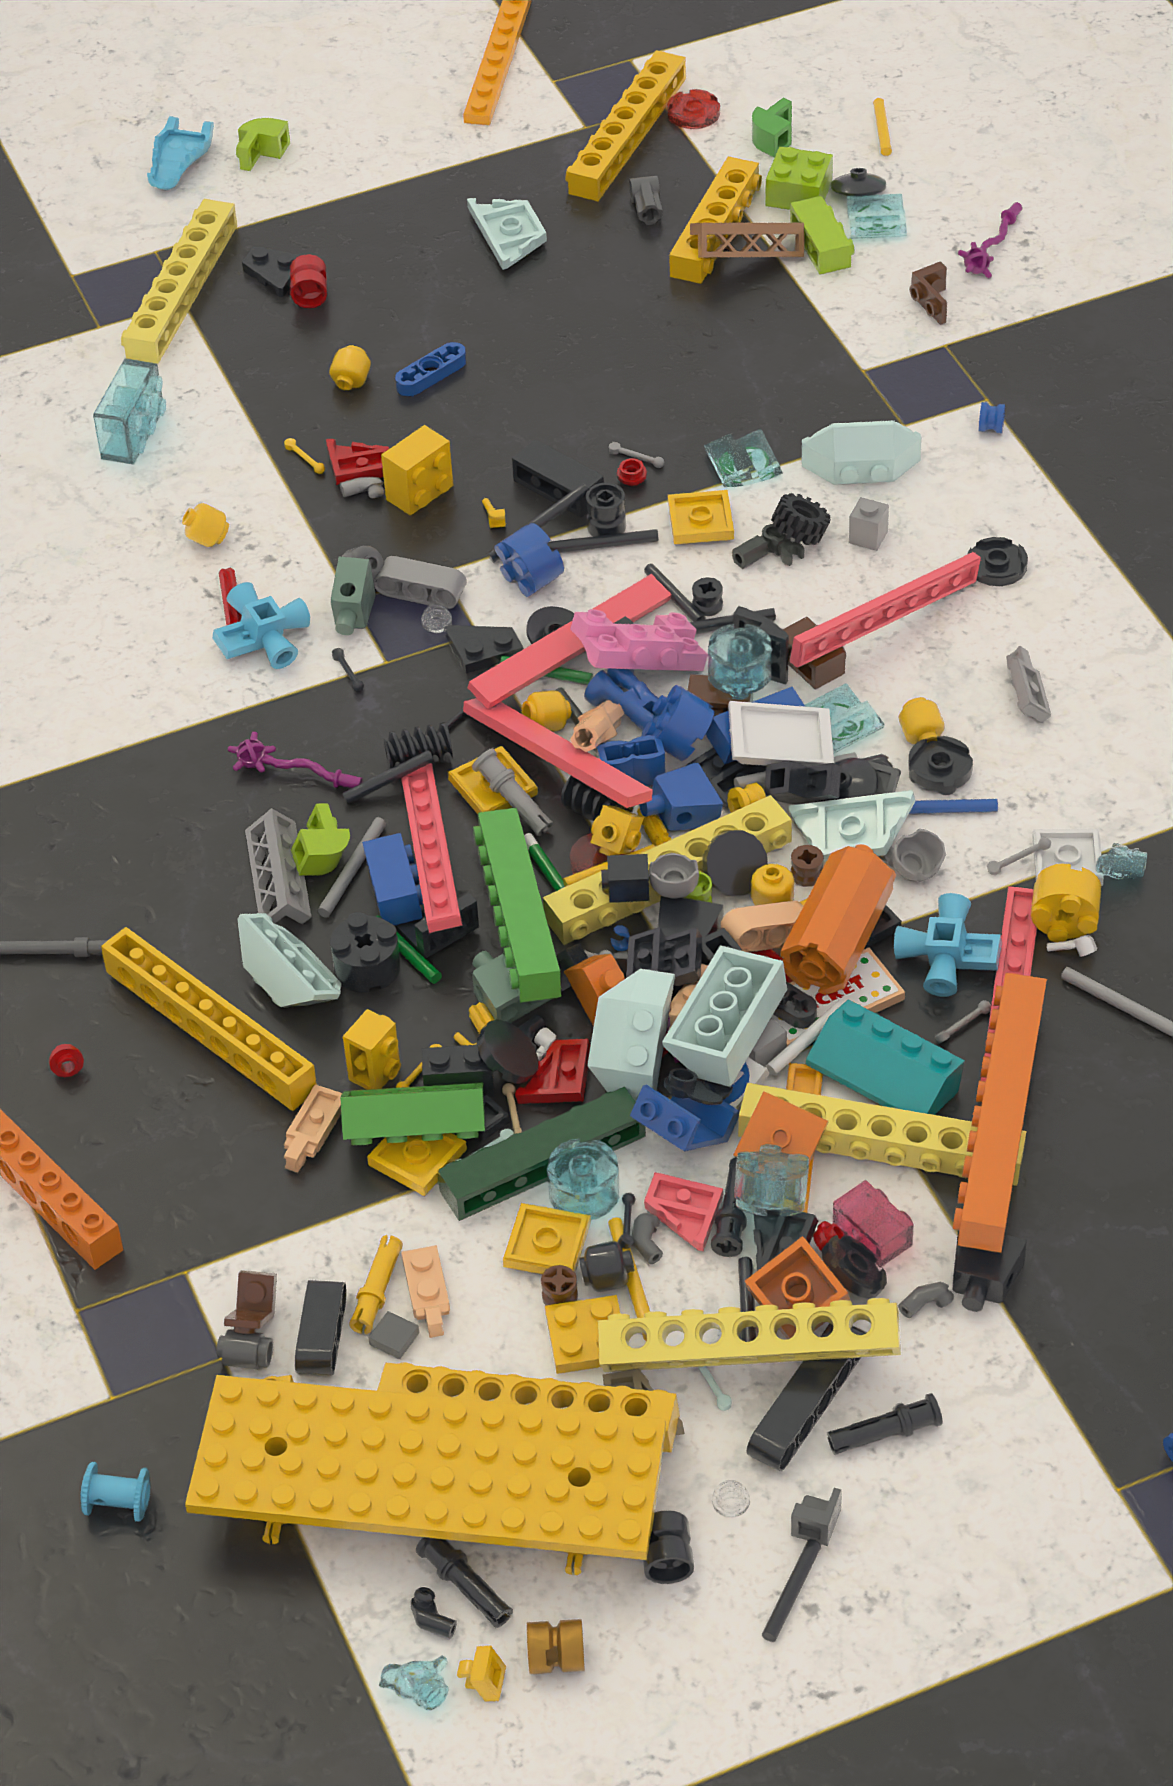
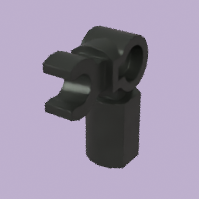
[732,524,805,569]

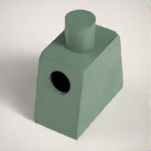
[331,556,376,635]
[472,951,551,1023]

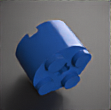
[494,523,564,597]
[642,685,714,761]

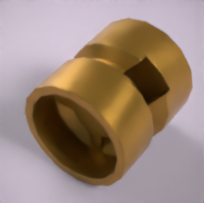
[527,1619,585,1674]

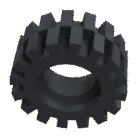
[771,493,831,545]

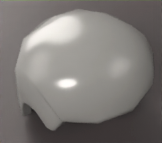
[891,829,946,882]
[649,853,699,899]

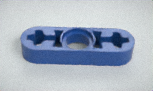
[395,342,466,396]

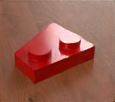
[326,439,389,485]
[515,1039,591,1104]

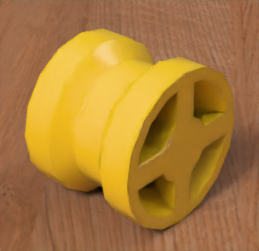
[727,783,766,813]

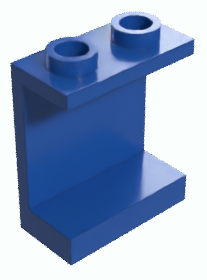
[630,1085,740,1152]

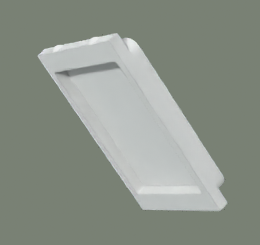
[728,701,834,767]

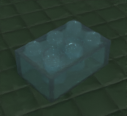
[93,358,166,465]

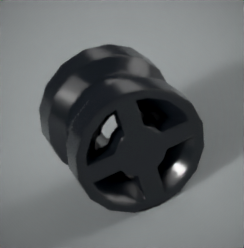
[692,577,723,616]

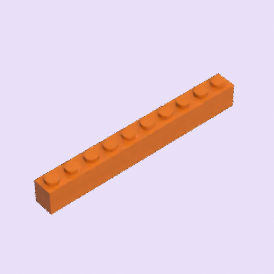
[953,973,1047,1253]

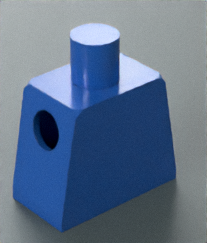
[639,763,723,831]

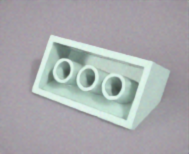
[662,945,787,1087]

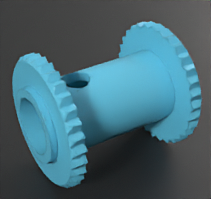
[81,1462,151,1522]

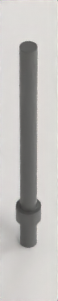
[0,937,108,957]

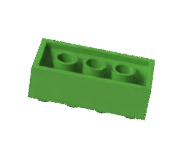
[340,1083,485,1145]

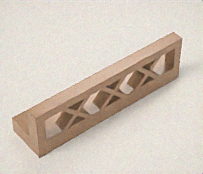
[690,223,804,258]

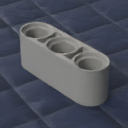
[374,556,467,609]

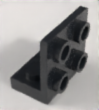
[394,893,479,959]

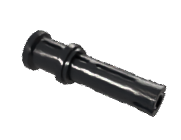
[711,1157,752,1257]
[827,1393,943,1455]
[416,1537,513,1628]

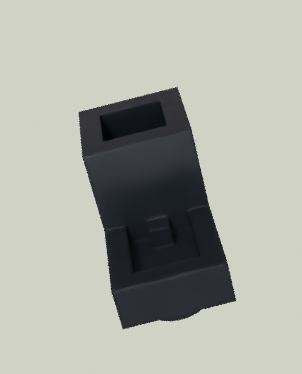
[764,761,841,805]

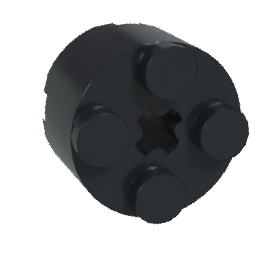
[330,912,400,993]

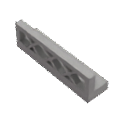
[245,808,311,924]

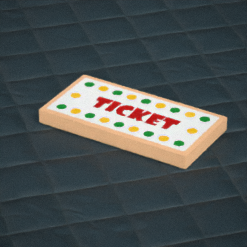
[771,948,905,1046]

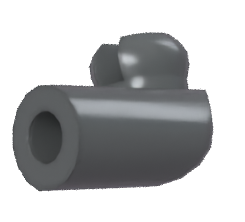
[631,1213,663,1264]
[898,1281,954,1318]

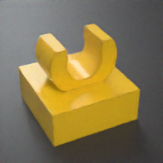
[457,1646,506,1702]

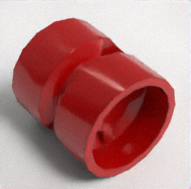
[290,254,327,308]

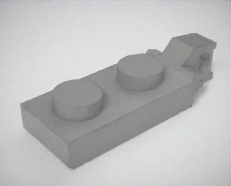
[1006,646,1051,723]

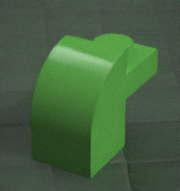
[752,97,792,158]

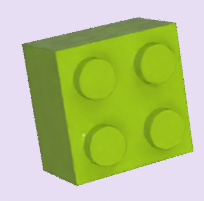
[765,146,833,210]

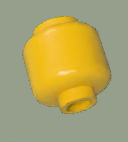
[329,345,371,390]
[182,503,229,547]
[522,690,571,732]
[898,697,945,744]
[751,864,794,906]

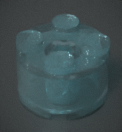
[708,624,772,700]
[547,1139,620,1220]
[734,1144,809,1216]

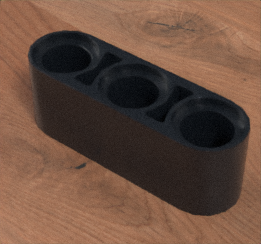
[295,1280,347,1375]

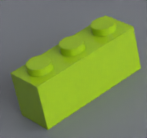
[790,196,855,275]

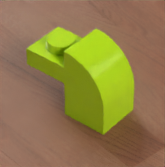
[236,118,290,171]
[291,803,350,876]

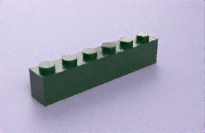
[437,1086,646,1221]

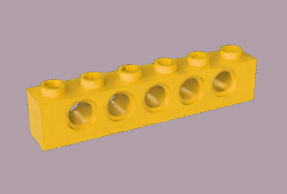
[669,156,762,284]

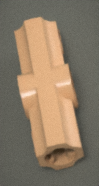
[570,700,624,752]

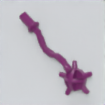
[958,202,1023,279]
[228,732,363,788]

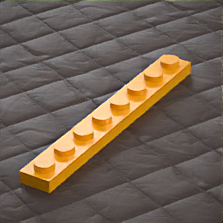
[463,0,532,125]

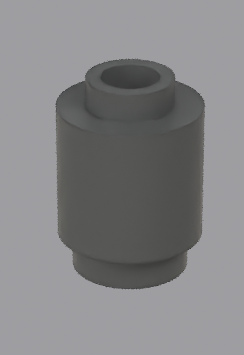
[216,1329,273,1370]

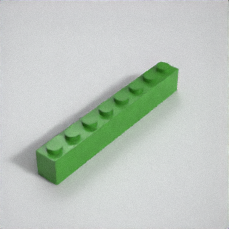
[473,808,561,1003]

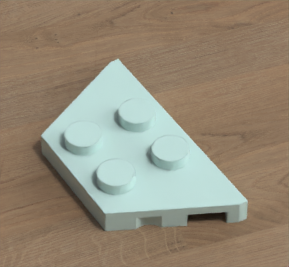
[467,198,547,270]
[789,790,915,862]

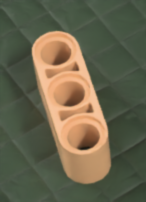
[721,901,803,952]

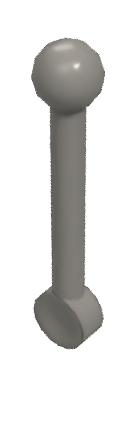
[609,442,664,468]
[987,837,1051,875]
[935,1000,991,1043]

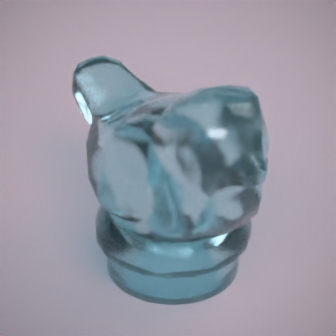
[1096,843,1147,879]
[379,1655,449,1710]

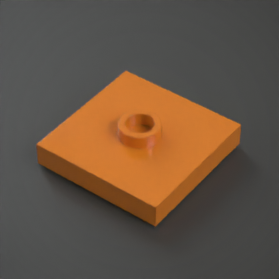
[733,1091,829,1186]

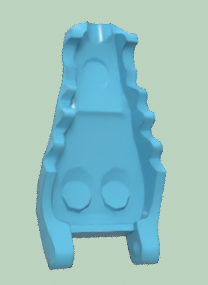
[147,116,214,190]

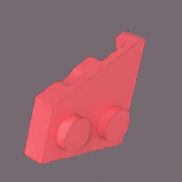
[644,1172,723,1252]

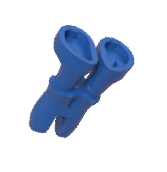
[584,668,658,731]

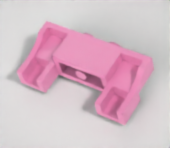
[570,609,708,671]

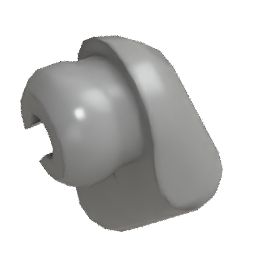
[340,477,384,498]

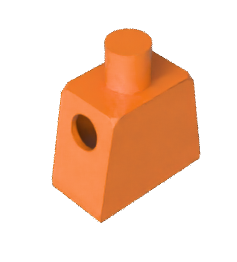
[564,954,625,1026]

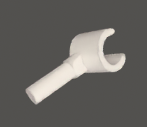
[1047,935,1097,957]
[534,1028,556,1061]

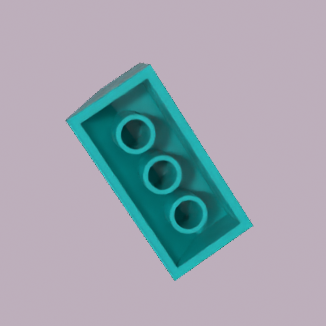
[805,999,965,1115]

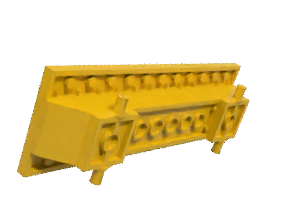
[185,1375,666,1575]

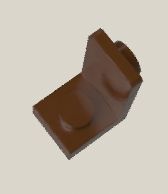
[909,261,947,325]
[224,1270,277,1334]

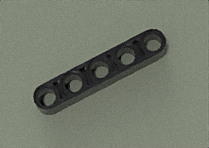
[746,1323,867,1471]

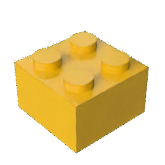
[381,425,453,516]

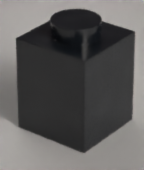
[601,854,650,903]

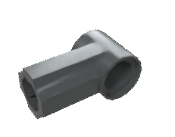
[629,175,662,225]

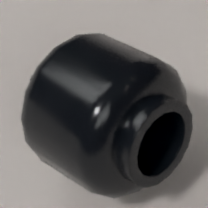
[579,1241,635,1292]

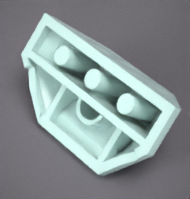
[802,421,922,485]
[237,913,341,1008]
[587,969,675,1102]

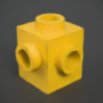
[590,805,644,856]

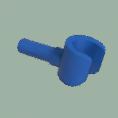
[610,926,630,951]

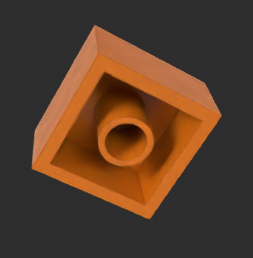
[745,1236,851,1339]

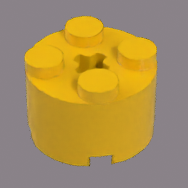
[1031,864,1101,942]

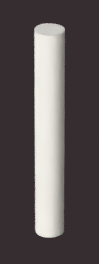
[766,1000,843,1075]

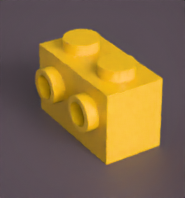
[343,1009,401,1090]

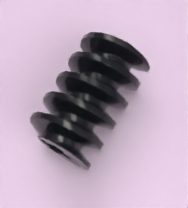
[384,722,453,769]
[561,776,635,821]

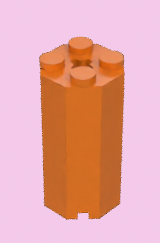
[780,844,896,995]

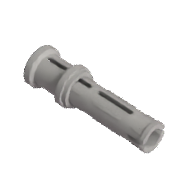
[472,748,553,836]

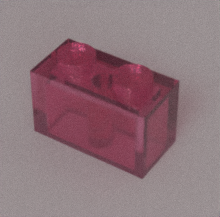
[833,1180,914,1268]

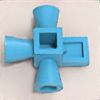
[212,582,310,669]
[894,893,1002,997]

